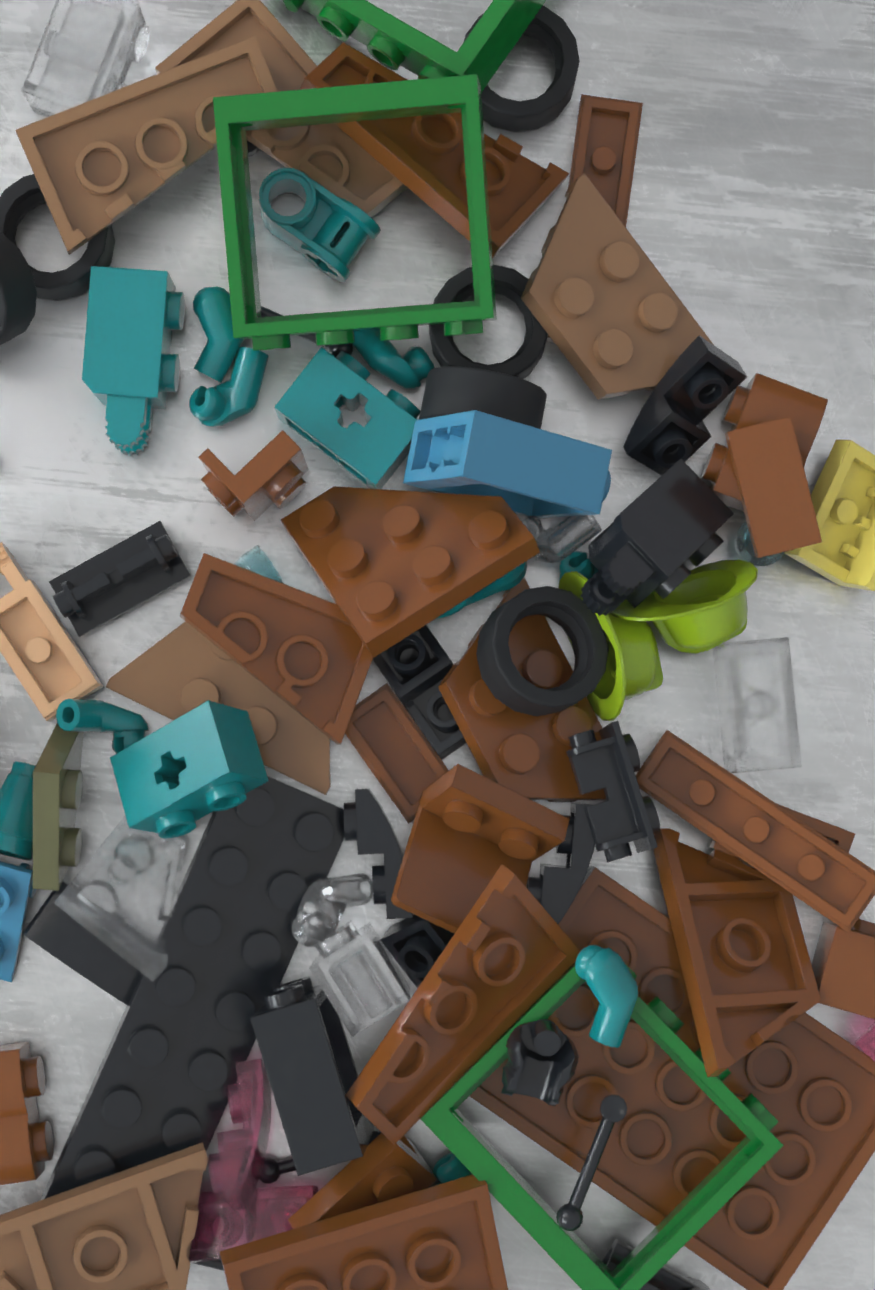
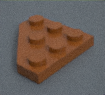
[281,486,540,658]

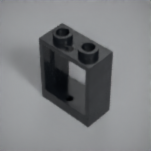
[250,977,375,1176]

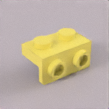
[784,439,875,591]

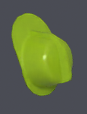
[612,559,758,654]
[559,571,663,721]

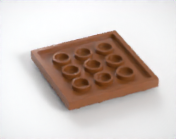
[219,1174,508,1290]

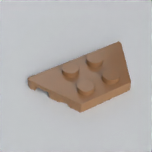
[521,173,715,400]
[106,621,331,795]
[0,1142,208,1290]

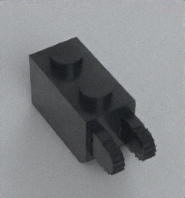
[580,459,734,616]

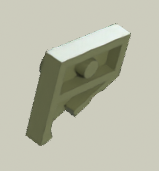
[33,723,84,891]

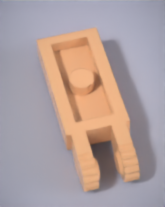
[0,542,104,722]

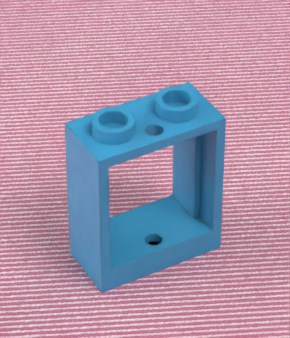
[403,410,612,519]

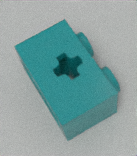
[274,347,420,489]
[110,700,269,839]

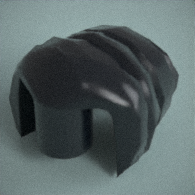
[501,1019,579,1106]

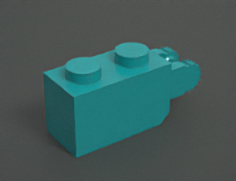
[82,266,185,456]

